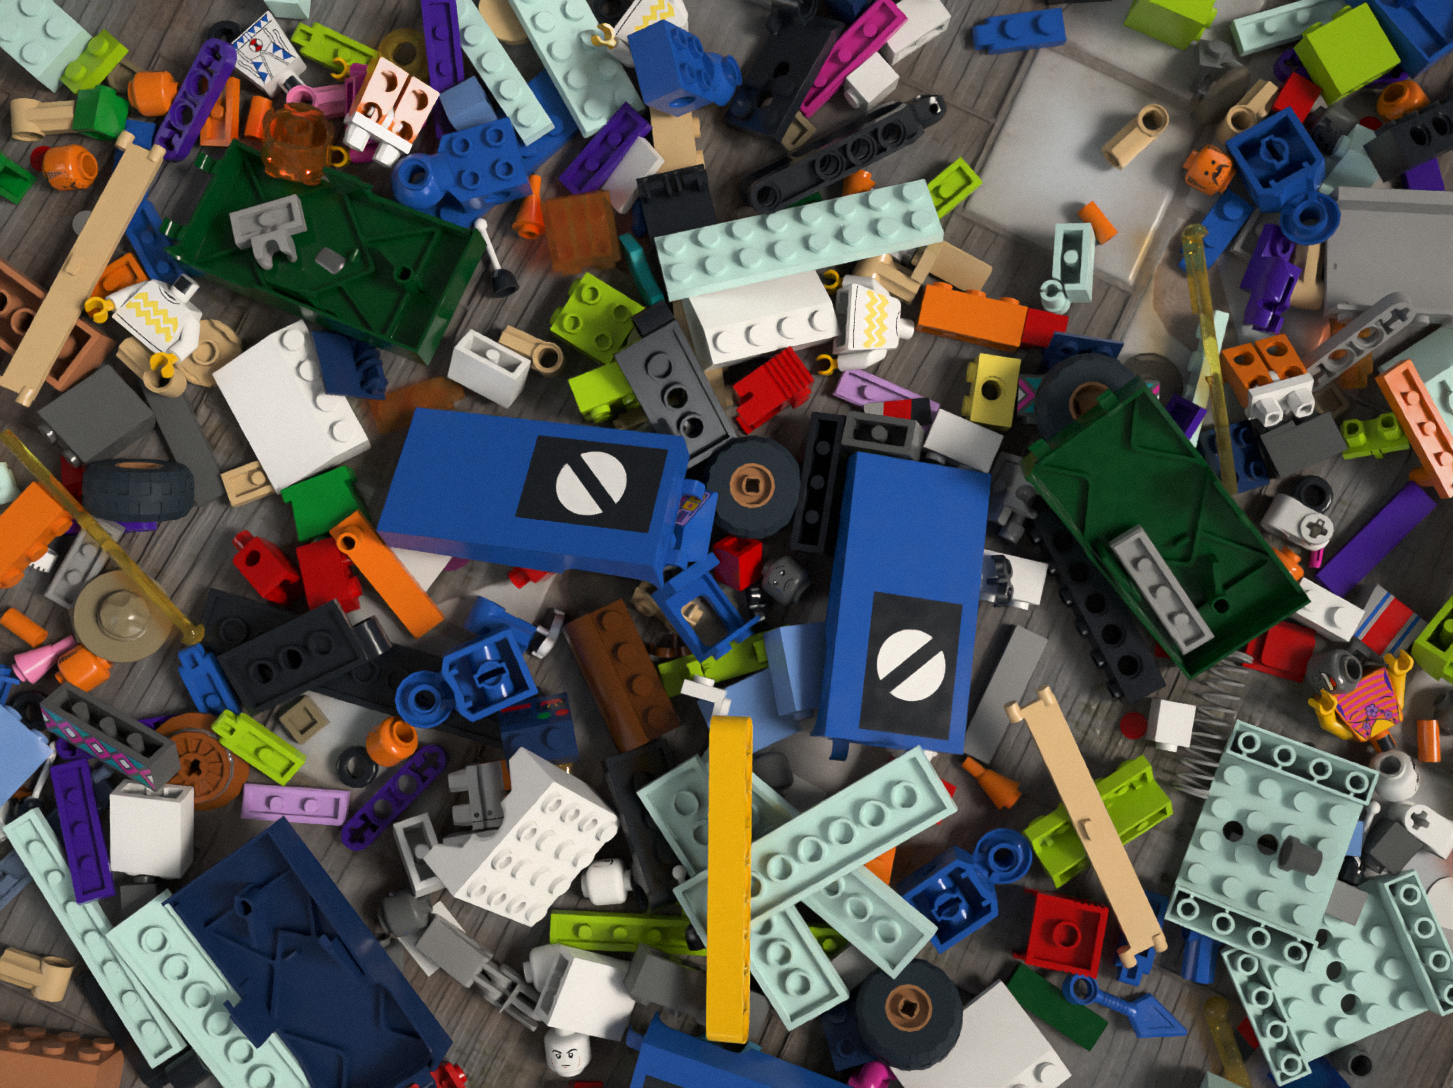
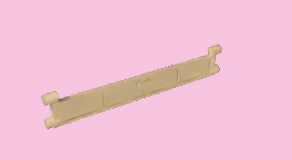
[0,130,167,408]
[1003,684,1168,969]

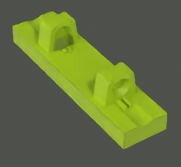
[658,624,790,698]

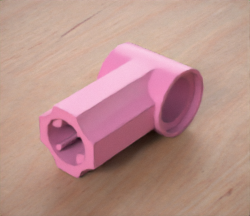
[286,83,345,126]

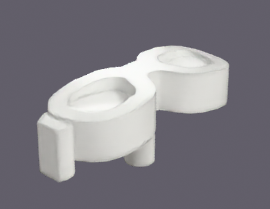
[531,608,566,659]

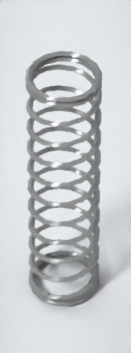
[1171,651,1254,800]

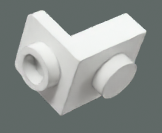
[681,675,732,724]

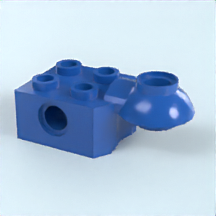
[627,19,742,117]
[1225,106,1341,246]
[391,117,533,213]
[395,624,539,729]
[896,828,1032,954]

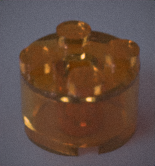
[261,102,335,185]

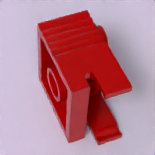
[732,346,815,435]
[1011,886,1109,979]

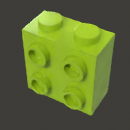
[1123,0,1218,51]
[1294,2,1401,106]
[549,272,645,366]
[568,361,641,424]

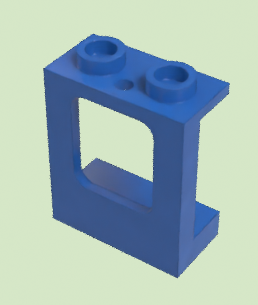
[651,552,761,663]

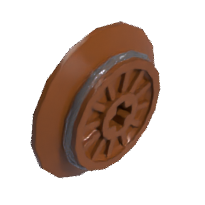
[155,712,250,811]

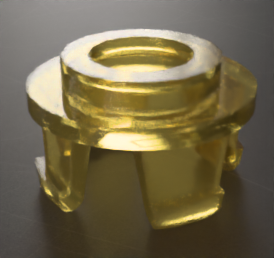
[377,28,429,85]

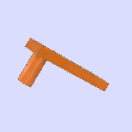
[1375,359,1453,499]
[329,509,445,640]

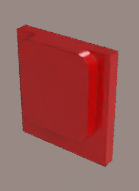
[1240,621,1316,683]

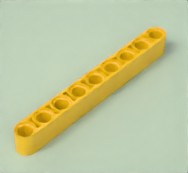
[706,715,753,1044]

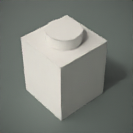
[843,52,899,113]
[1145,698,1196,752]

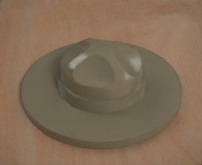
[73,570,173,663]

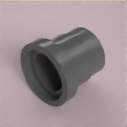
[1277,835,1323,876]
[1331,1041,1375,1079]

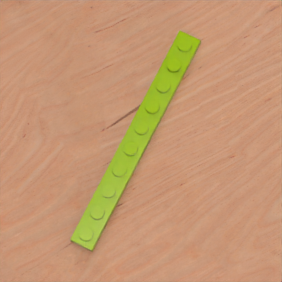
[549,909,849,959]

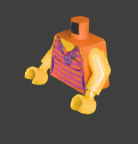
[1308,649,1414,754]

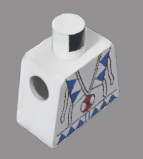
[231,11,307,98]

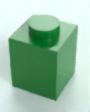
[71,85,130,142]

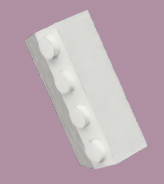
[681,270,841,372]
[212,319,371,495]
[890,979,1072,1088]

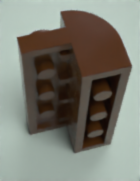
[560,598,682,754]

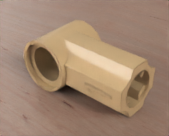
[1216,79,1279,146]
[10,98,78,142]
[1101,104,1169,171]
[1290,242,1325,311]
[851,254,921,305]
[498,325,567,378]
[116,335,187,398]
[0,947,75,1002]

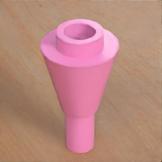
[12,634,79,684]

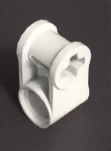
[1260,493,1334,551]
[1388,800,1453,860]

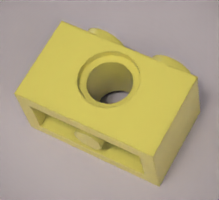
[961,353,1021,432]

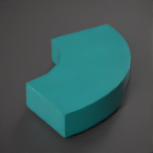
[618,233,665,307]

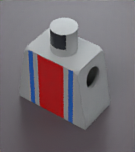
[1347,584,1428,667]

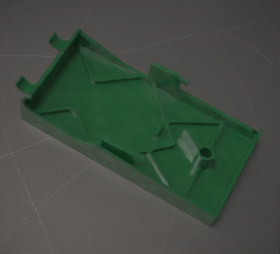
[158,138,487,367]
[1019,374,1312,681]

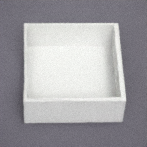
[423,747,621,927]

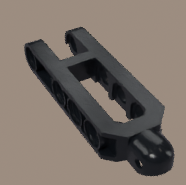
[736,95,947,215]

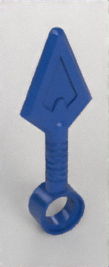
[1062,973,1187,1038]

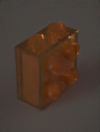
[540,188,622,276]

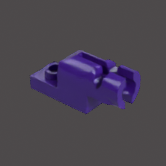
[1239,223,1302,336]

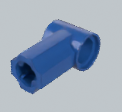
[463,595,537,654]
[1181,926,1223,984]

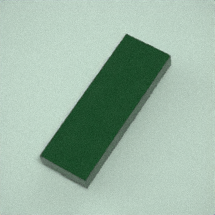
[1004,961,1109,1052]

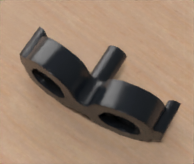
[986,555,1014,607]
[745,580,771,632]

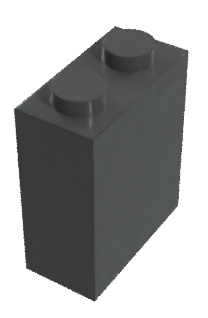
[37,364,157,471]

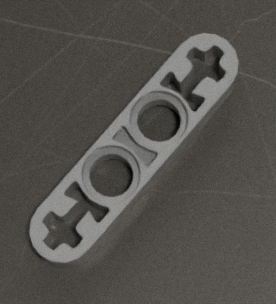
[1301,292,1416,393]

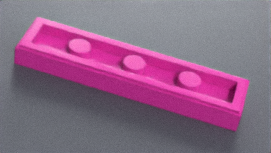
[799,0,909,119]

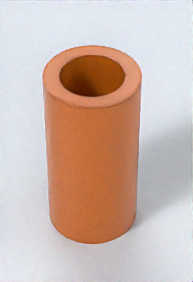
[244,96,273,142]
[1077,201,1118,245]
[0,607,48,648]
[1416,719,1441,762]

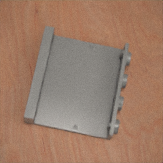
[1324,186,1453,329]

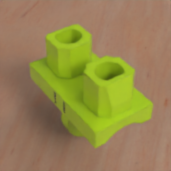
[1340,412,1411,460]

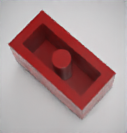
[296,536,363,614]

